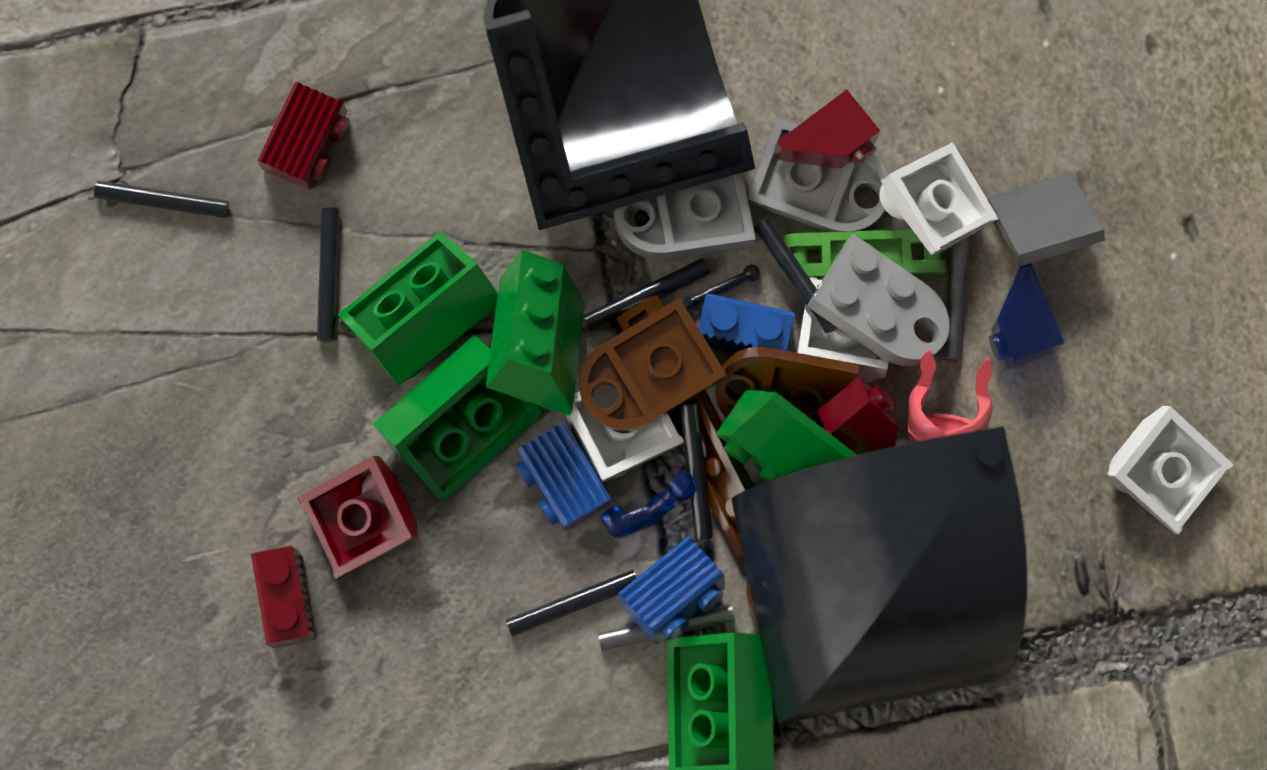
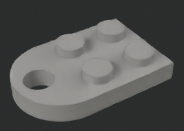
[747,118,888,232]
[614,173,756,260]
[807,234,949,366]

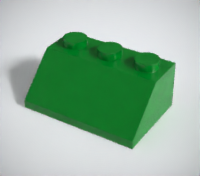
[337,231,498,386]
[486,249,585,416]
[373,335,543,503]
[716,390,856,482]
[667,632,774,770]

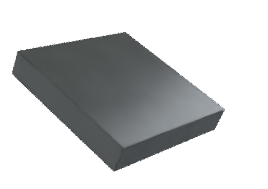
[988,172,1105,266]

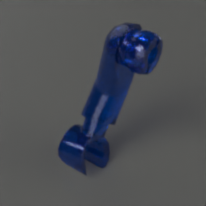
[601,470,696,539]

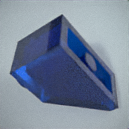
[989,263,1064,370]

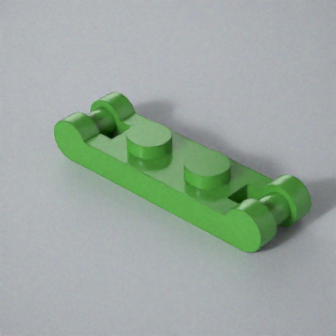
[784,229,947,282]

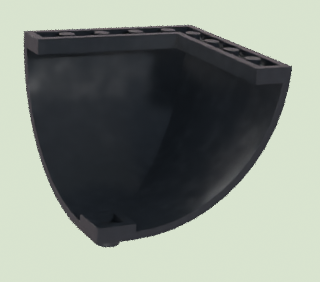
[484,0,756,230]
[731,426,1027,724]

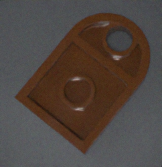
[579,298,727,431]
[716,347,860,430]

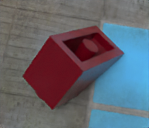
[773,89,880,169]
[818,376,898,455]

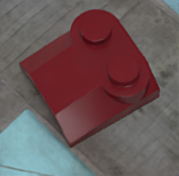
[297,456,418,579]

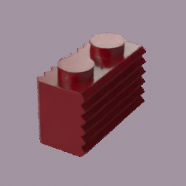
[257,82,350,190]
[251,546,317,648]

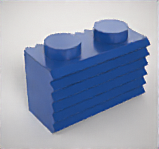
[698,293,795,354]
[515,421,611,531]
[618,536,725,645]

